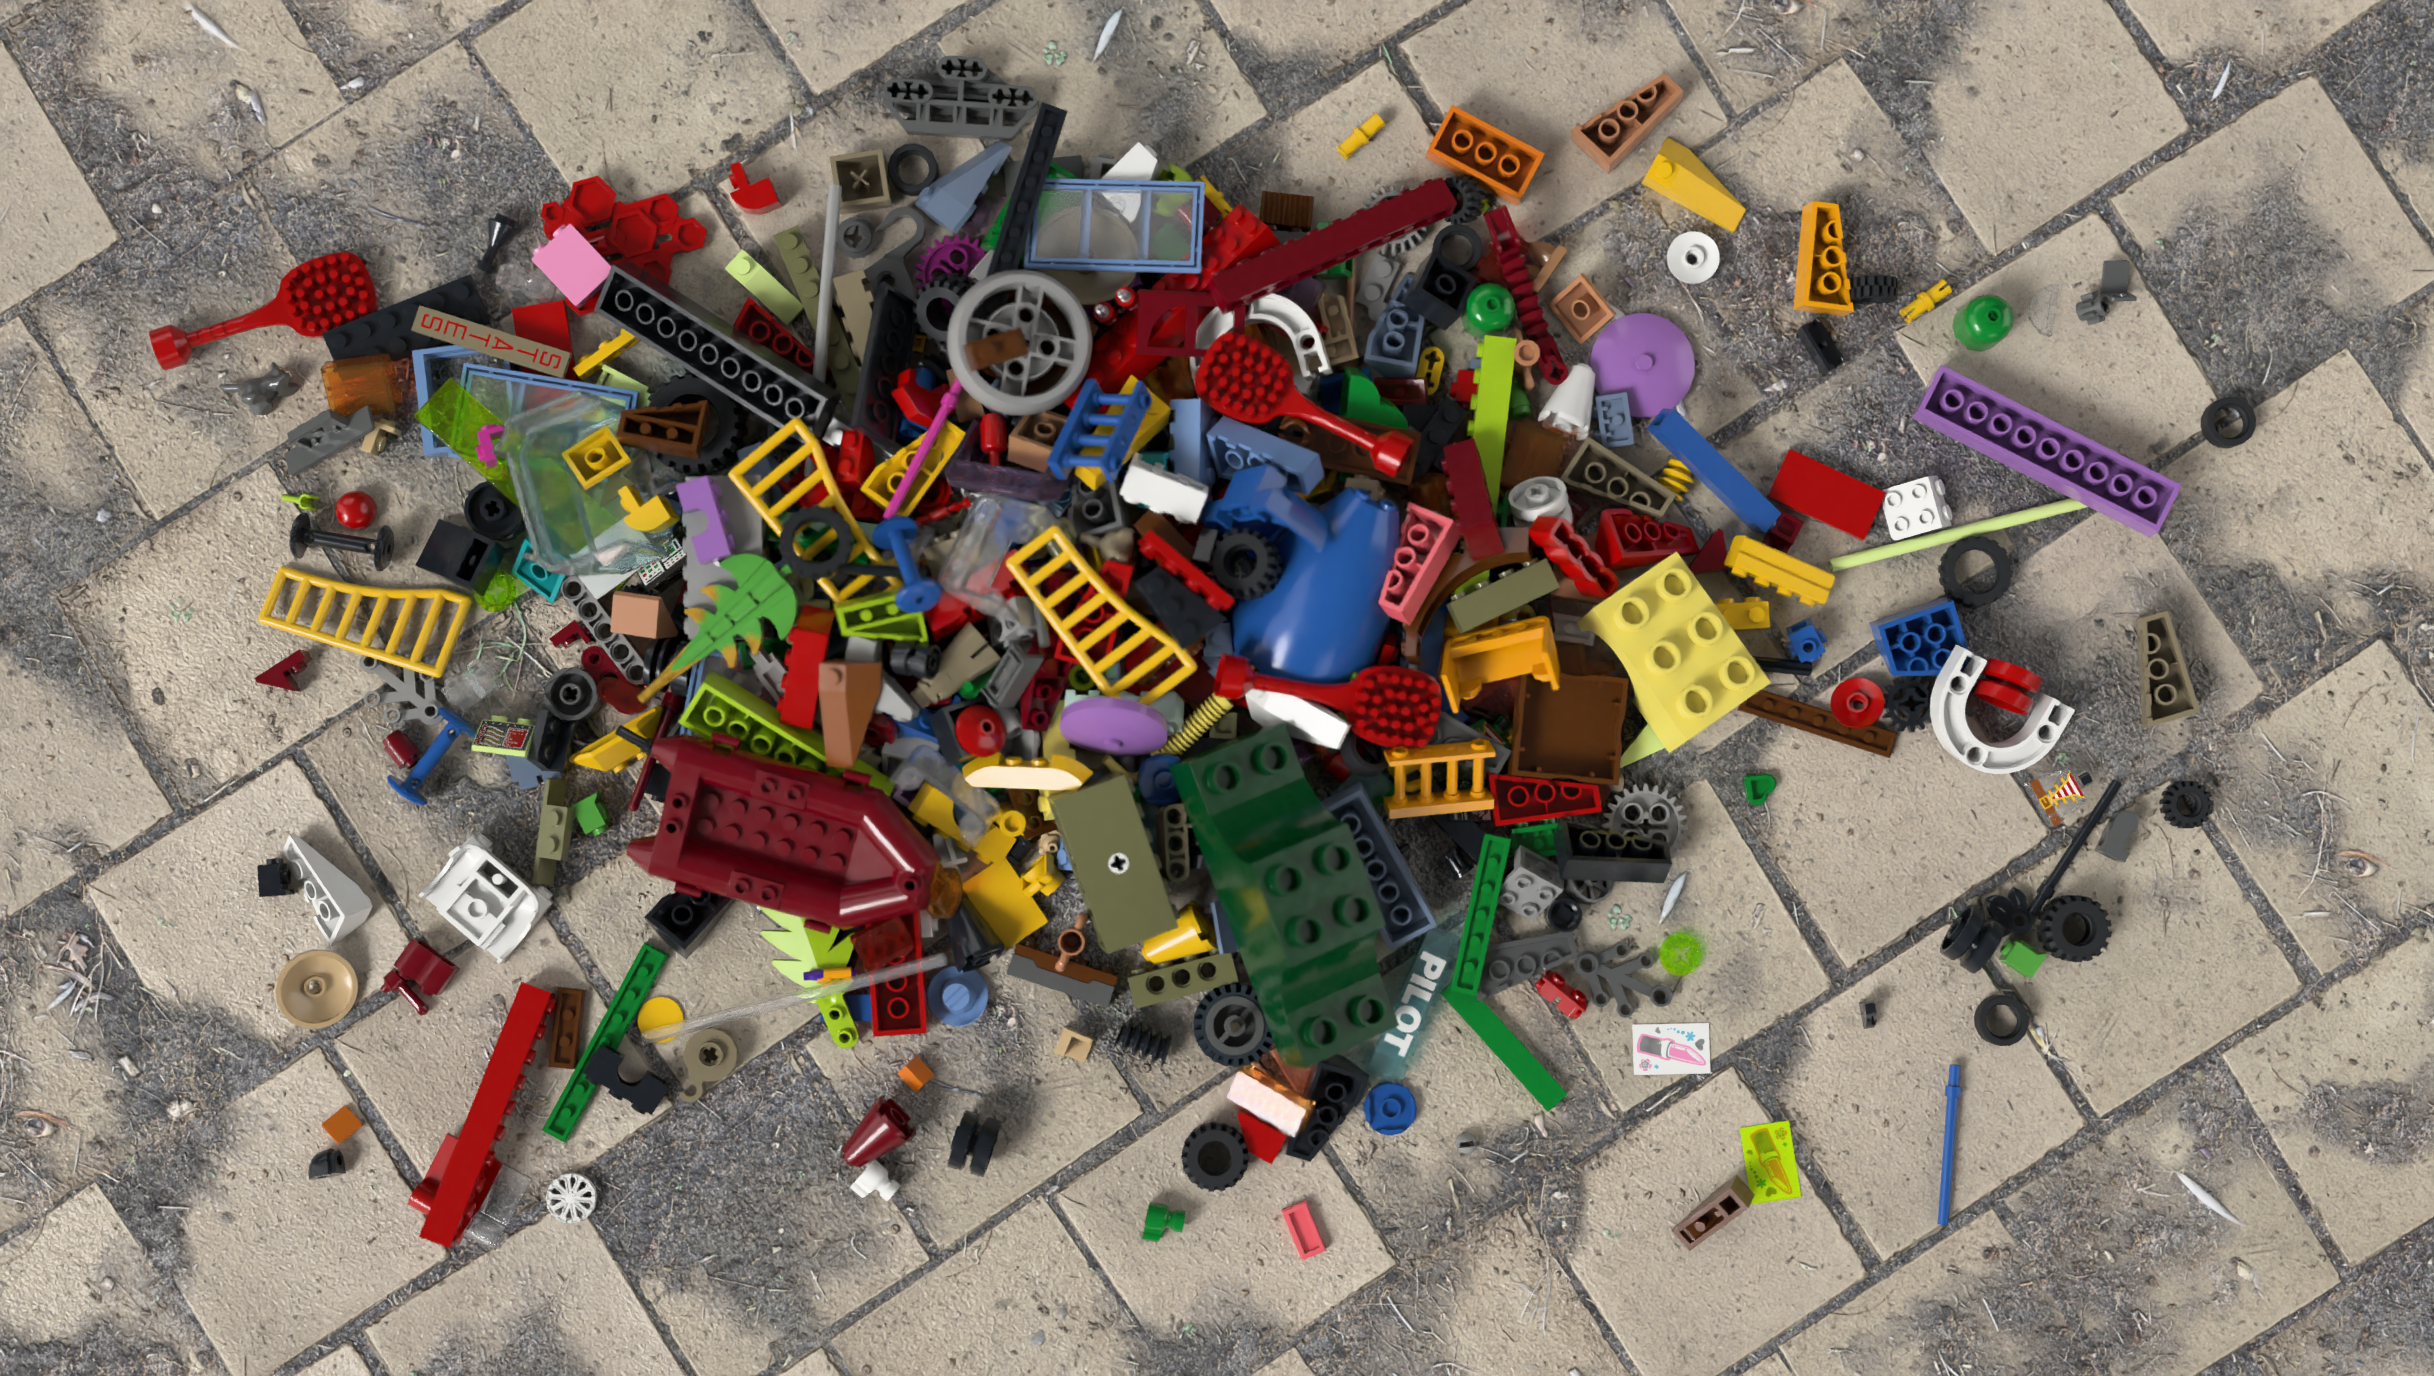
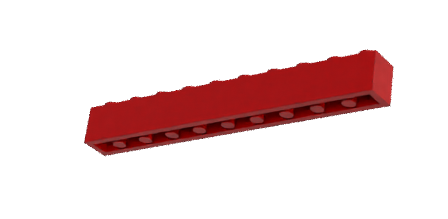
[419,982,557,1248]

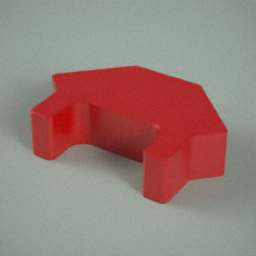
[891,368,956,428]

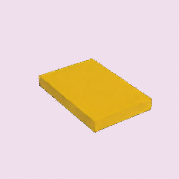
[961,857,1049,949]

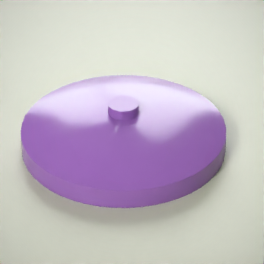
[1589,313,1695,419]
[1059,697,1168,757]

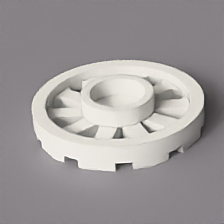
[546,1173,597,1224]

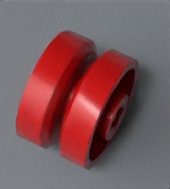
[1973,658,2043,715]

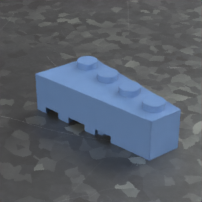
[1169,399,1220,519]
[1206,416,1324,495]

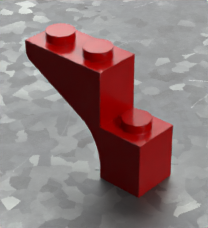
[835,430,885,525]

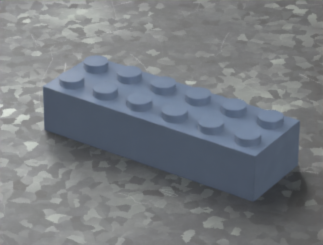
[1321,781,1438,950]

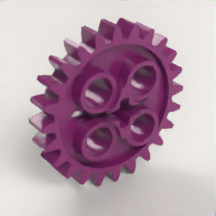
[915,234,986,317]

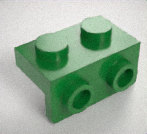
[1508,818,1558,861]

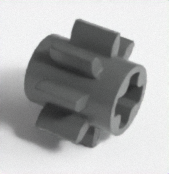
[2076,291,2110,325]

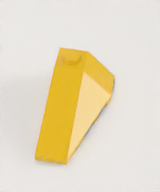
[1641,137,1746,233]

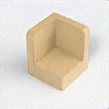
[1054,1026,1095,1062]

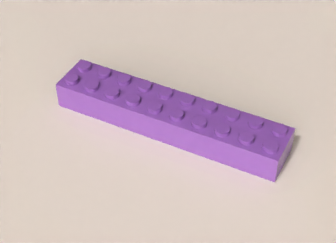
[1911,365,2182,537]

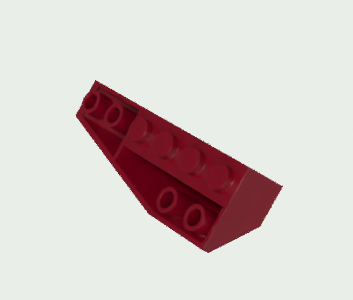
[1021,565,1091,731]

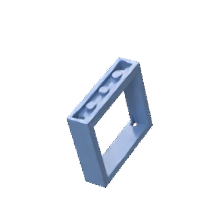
[412,345,528,458]

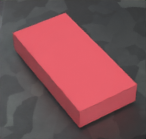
[1281,1200,1326,1260]

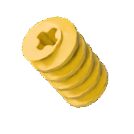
[1657,456,1695,502]

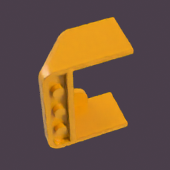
[1441,616,1560,713]

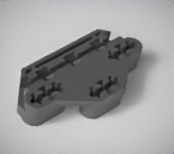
[883,56,1039,141]

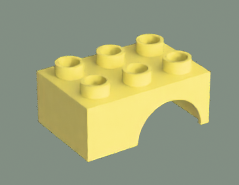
[1577,551,1771,753]

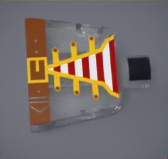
[2022,768,2093,827]

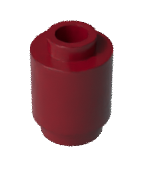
[382,730,421,770]

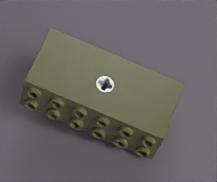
[1047,771,1180,954]

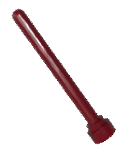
[628,692,685,812]

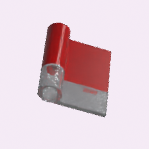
[408,1133,532,1251]

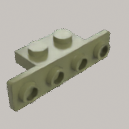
[532,778,574,885]

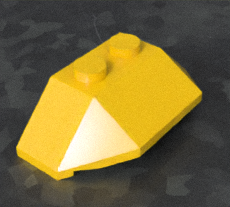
[569,704,664,774]

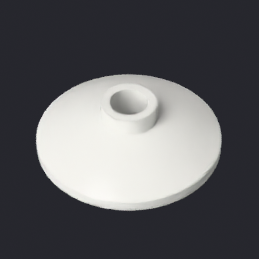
[1667,231,1720,284]

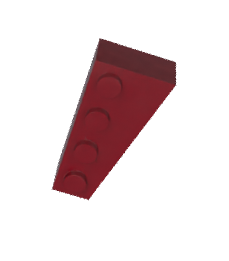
[1441,438,1505,561]

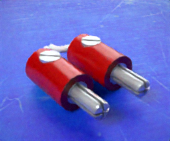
[1093,286,1138,326]

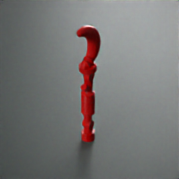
[914,496,971,527]

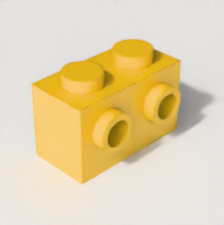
[1715,597,1770,632]

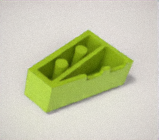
[833,588,928,642]

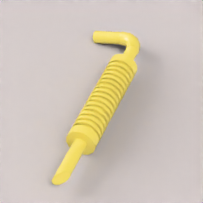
[1102,665,1254,784]

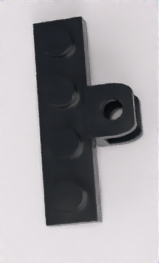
[1386,396,1468,498]

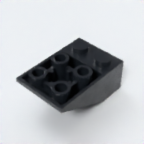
[415,519,507,597]

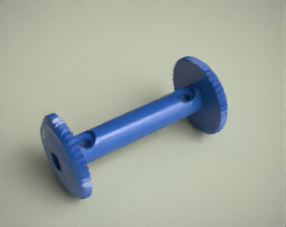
[872,516,942,613]
[387,707,478,806]

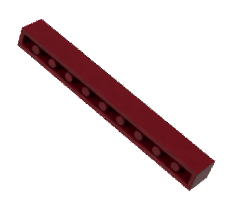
[1208,177,1457,315]

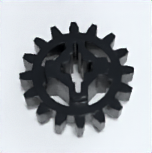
[1882,676,1932,733]

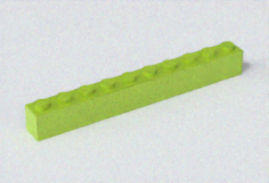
[1451,335,1517,595]

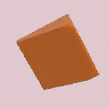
[321,1105,364,1144]

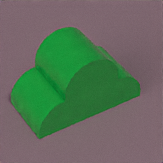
[1336,366,1408,481]

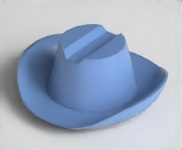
[927,965,988,1027]

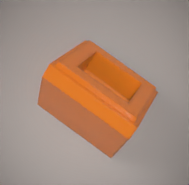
[897,1055,935,1093]

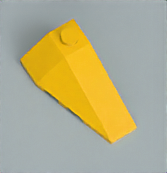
[860,419,967,517]

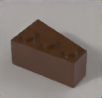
[616,400,711,460]

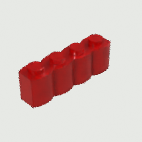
[1528,516,1619,599]

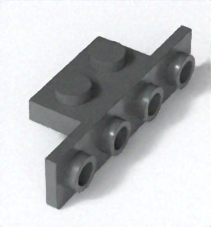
[284,406,375,476]

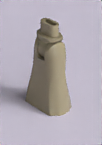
[910,622,1002,709]

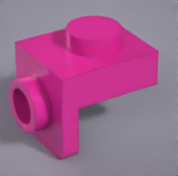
[475,424,505,469]

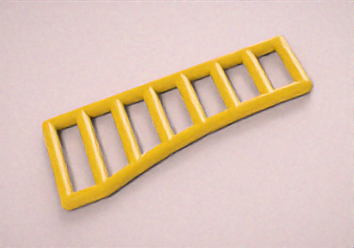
[728,417,904,603]
[1006,525,1197,706]
[258,566,472,678]

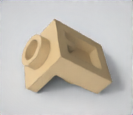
[360,418,402,456]

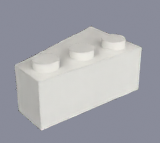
[1120,452,1209,524]

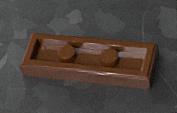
[548,987,586,1069]

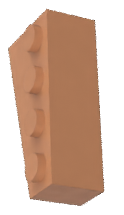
[1571,73,1684,174]

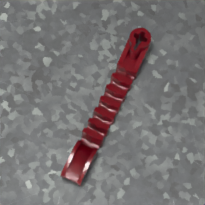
[1483,205,1568,385]

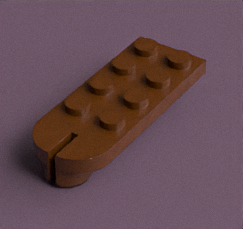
[1278,414,1422,486]

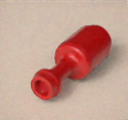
[980,413,1008,486]

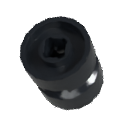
[891,640,942,680]
[1544,897,1582,932]

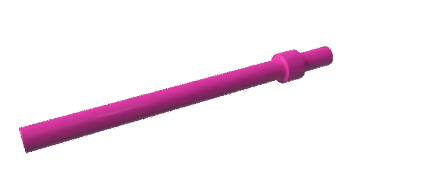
[883,377,963,519]

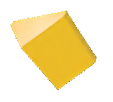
[561,425,632,490]

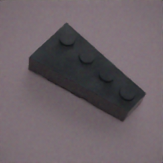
[1553,817,1672,883]

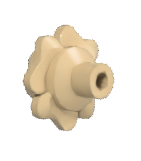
[1036,830,1060,858]

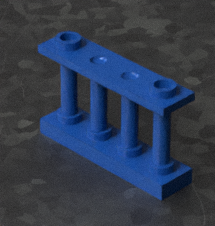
[1047,379,1152,482]

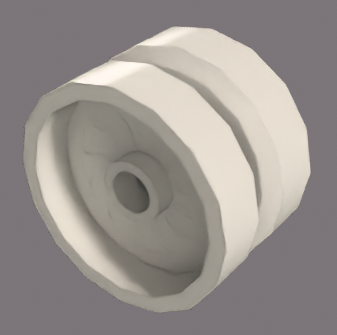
[1508,476,1573,528]

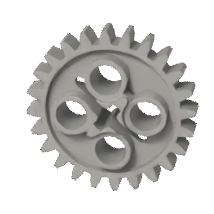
[1600,784,1688,858]

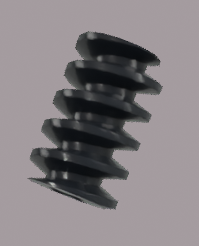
[1113,1018,1172,1067]

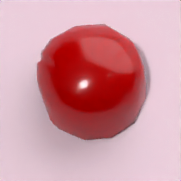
[335,491,377,531]

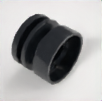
[643,637,703,697]

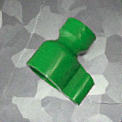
[1142,1202,1186,1242]

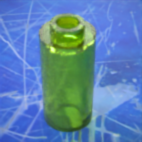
[1069,664,1095,691]

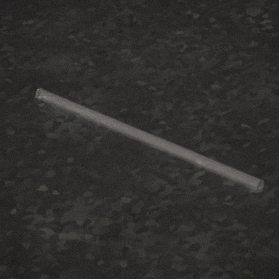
[641,952,947,1044]

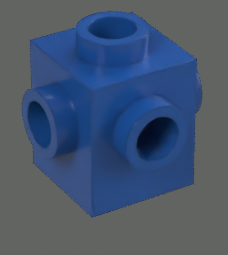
[1786,617,1828,663]

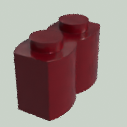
[394,938,460,996]

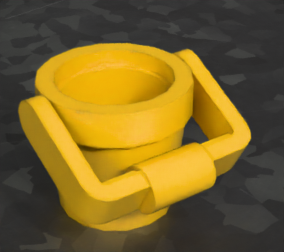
[1020,852,1065,898]

